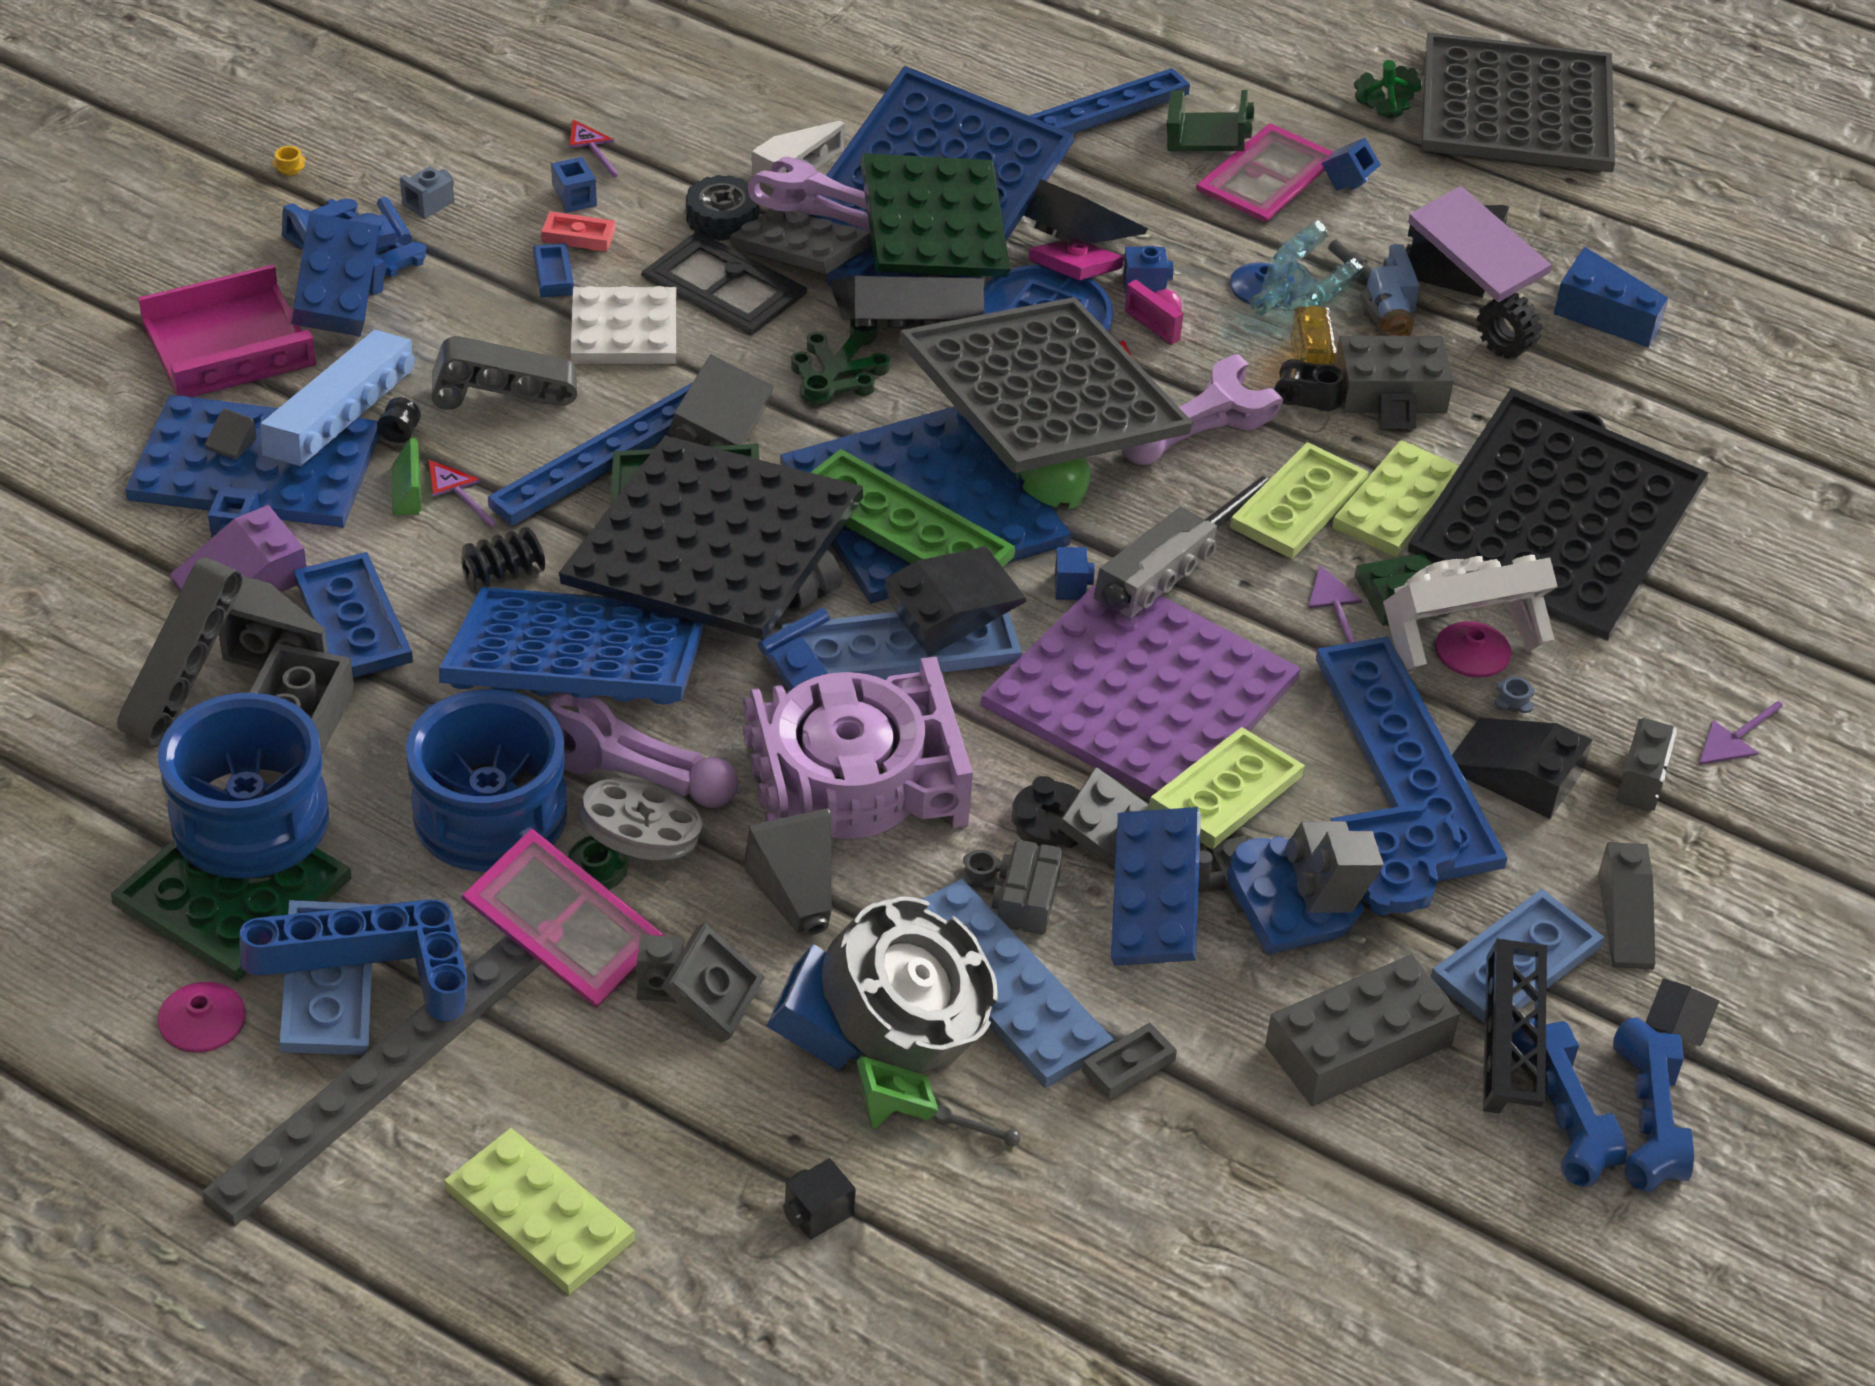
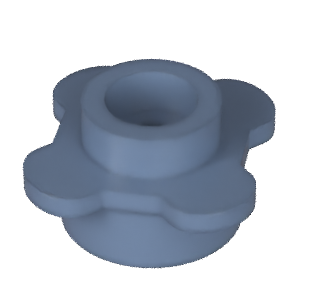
[1495,677,1535,713]

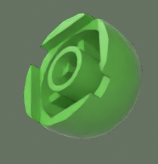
[1016,458,1091,509]

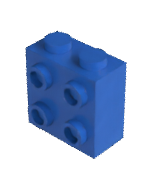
[766,944,863,1071]

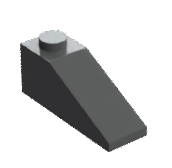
[1598,842,1656,969]

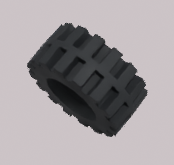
[1476,293,1542,359]

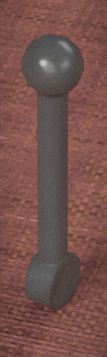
[934,1106,1021,1147]

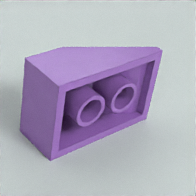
[170,505,307,592]

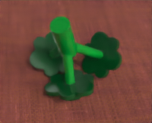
[1354,60,1423,118]

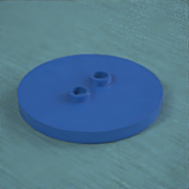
[984,265,1113,333]

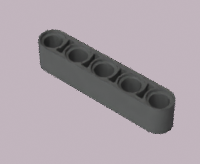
[117,557,243,747]

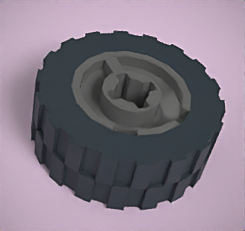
[686,175,759,241]

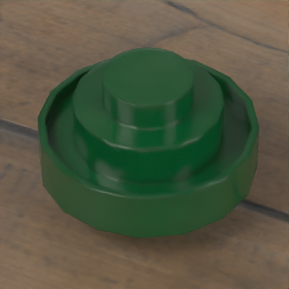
[568,836,629,890]

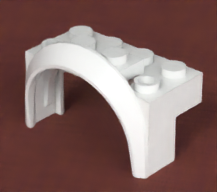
[1383,555,1558,674]

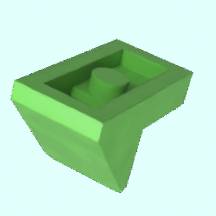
[857,1056,938,1129]

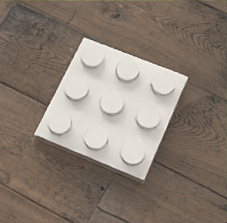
[571,286,676,364]

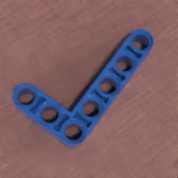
[240,899,467,1021]

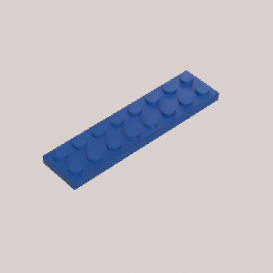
[1315,636,1507,882]

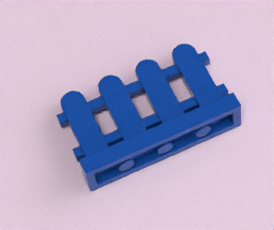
[282,198,426,295]

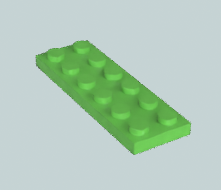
[810,449,1015,567]

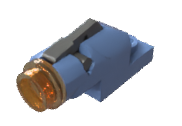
[1360,244,1420,336]

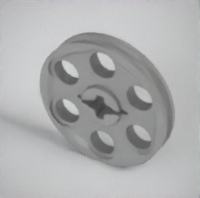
[579,778,702,860]

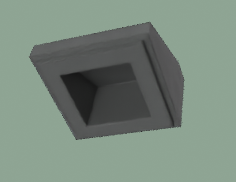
[205,409,257,460]

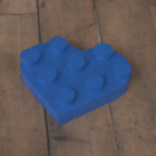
[1330,805,1462,915]
[1227,836,1364,955]

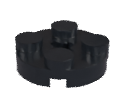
[1012,776,1080,848]

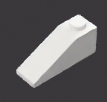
[751,121,845,189]

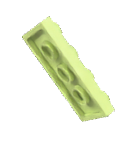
[1332,440,1459,557]
[1230,442,1368,559]
[1148,727,1305,849]
[444,1128,635,1296]

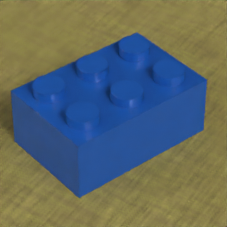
[291,212,379,337]

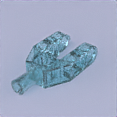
[1249,220,1365,316]

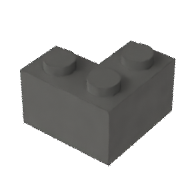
[1286,821,1384,913]

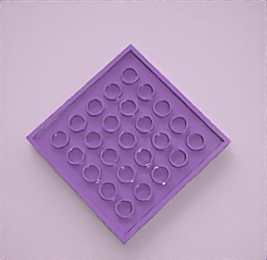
[981,584,1301,798]

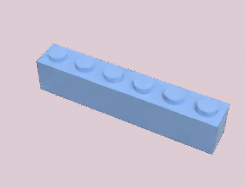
[260,330,415,466]

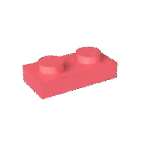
[541,211,615,251]

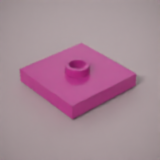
[1028,239,1124,280]

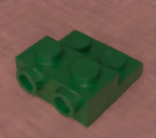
[1355,553,1451,626]

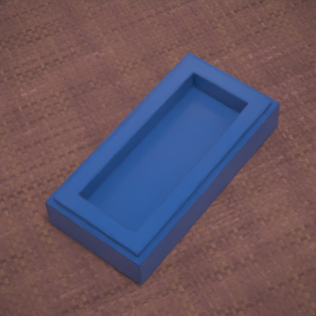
[533,243,574,298]

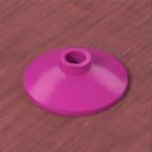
[1436,621,1511,678]
[158,982,246,1053]

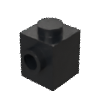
[783,1158,856,1240]

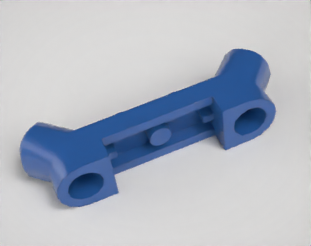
[1613,1017,1694,1192]
[1512,1019,1627,1187]

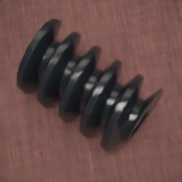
[461,527,546,592]

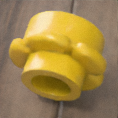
[272,146,305,176]

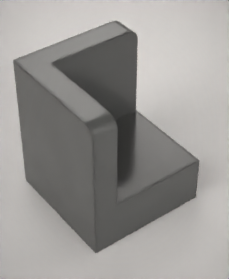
[1645,978,1720,1046]

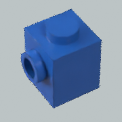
[1321,137,1381,191]
[1122,246,1174,294]

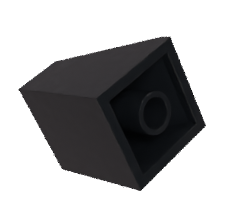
[1406,205,1510,298]

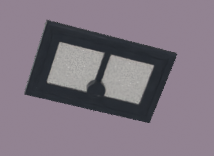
[641,231,807,335]

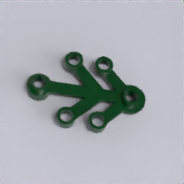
[791,320,890,405]

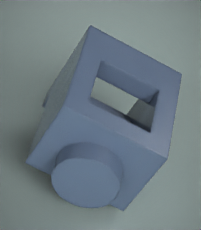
[400,166,454,219]

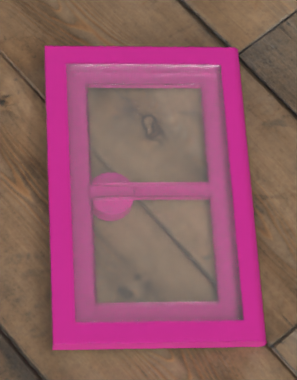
[1196,123,1334,222]
[461,829,665,1009]

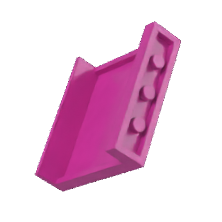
[138,264,316,397]

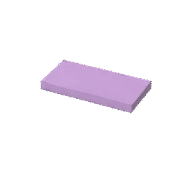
[1408,186,1551,302]

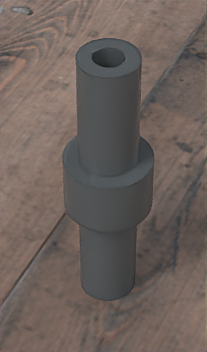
[1328,239,1372,283]

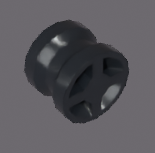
[377,397,421,443]

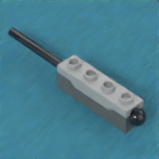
[1093,476,1269,618]

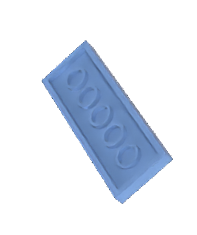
[782,612,1022,679]
[922,878,1114,1088]

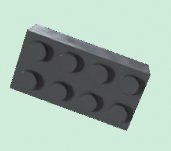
[1265,954,1460,1106]

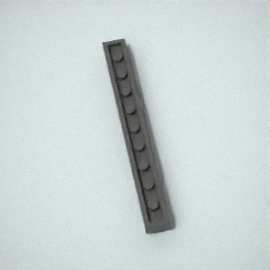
[202,936,541,1226]

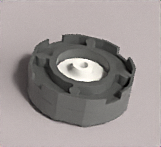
[822,896,998,1073]

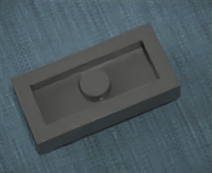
[1082,1023,1177,1100]

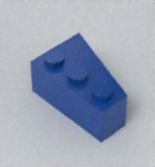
[1553,246,1668,348]

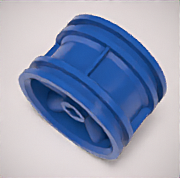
[406,689,567,872]
[158,693,329,879]

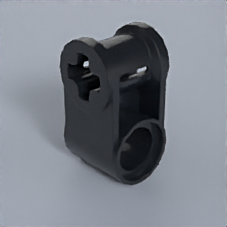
[1274,359,1344,411]

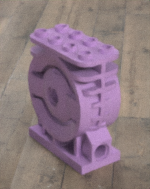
[743,657,973,839]

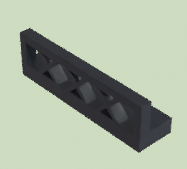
[1483,938,1547,1114]

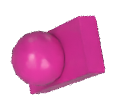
[1124,280,1184,345]

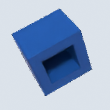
[1054,547,1095,600]

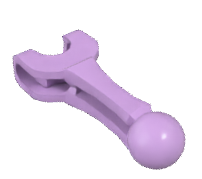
[748,157,870,232]
[1121,354,1283,465]
[549,692,738,808]

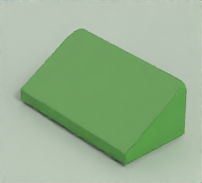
[392,438,421,515]

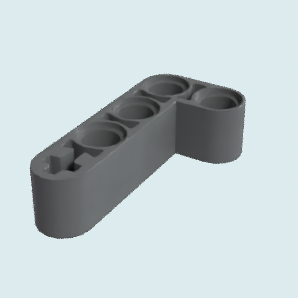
[432,336,577,410]

